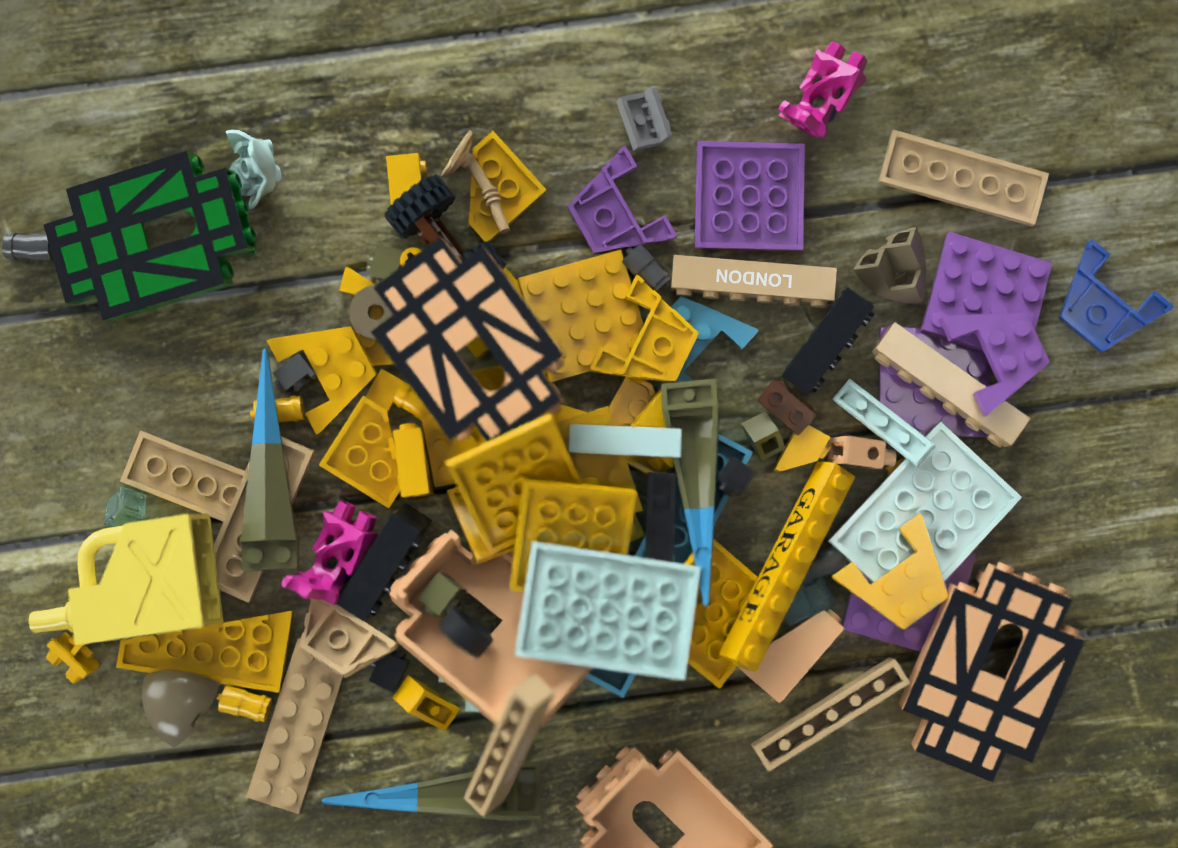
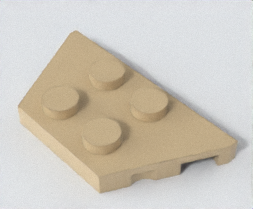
[299,599,398,678]

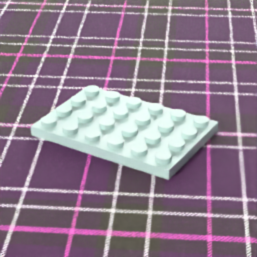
[828,422,1022,583]
[515,542,701,680]

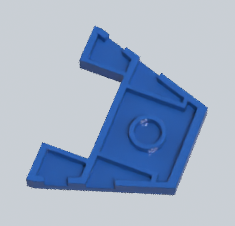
[1058,239,1174,353]

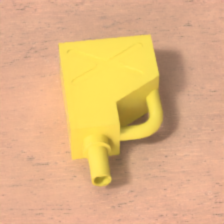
[29,514,224,645]

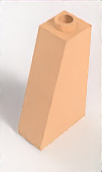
[737,609,845,704]

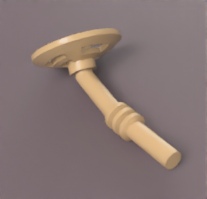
[441,130,510,234]

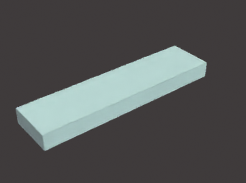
[832,378,936,467]
[569,424,682,457]

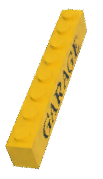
[718,461,855,672]

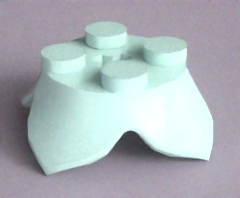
[226,130,281,209]

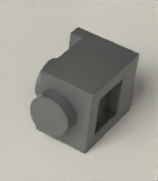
[273,353,318,395]

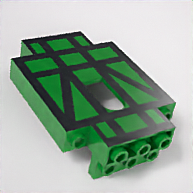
[43,151,257,321]

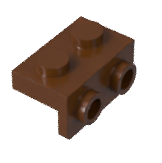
[757,379,816,435]

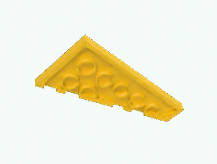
[116,610,294,693]

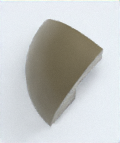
[854,227,926,304]
[142,670,220,748]

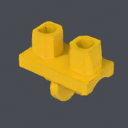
[46,632,101,684]

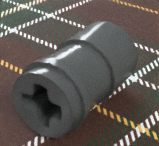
[2,233,53,261]
[622,244,672,293]
[802,544,847,586]

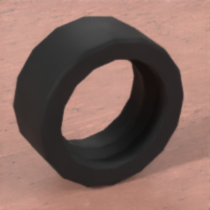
[439,607,494,658]

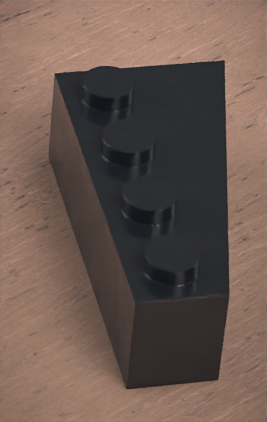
[781,285,875,395]
[337,503,433,621]

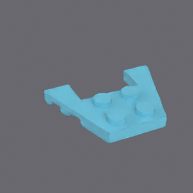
[671,296,759,383]

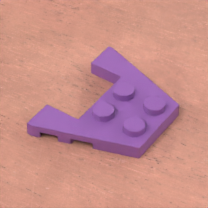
[567,146,677,255]
[939,313,1050,417]

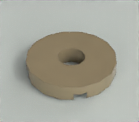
[349,285,393,340]

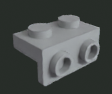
[616,86,672,151]

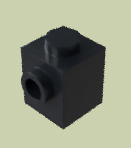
[716,456,756,497]
[369,649,411,693]

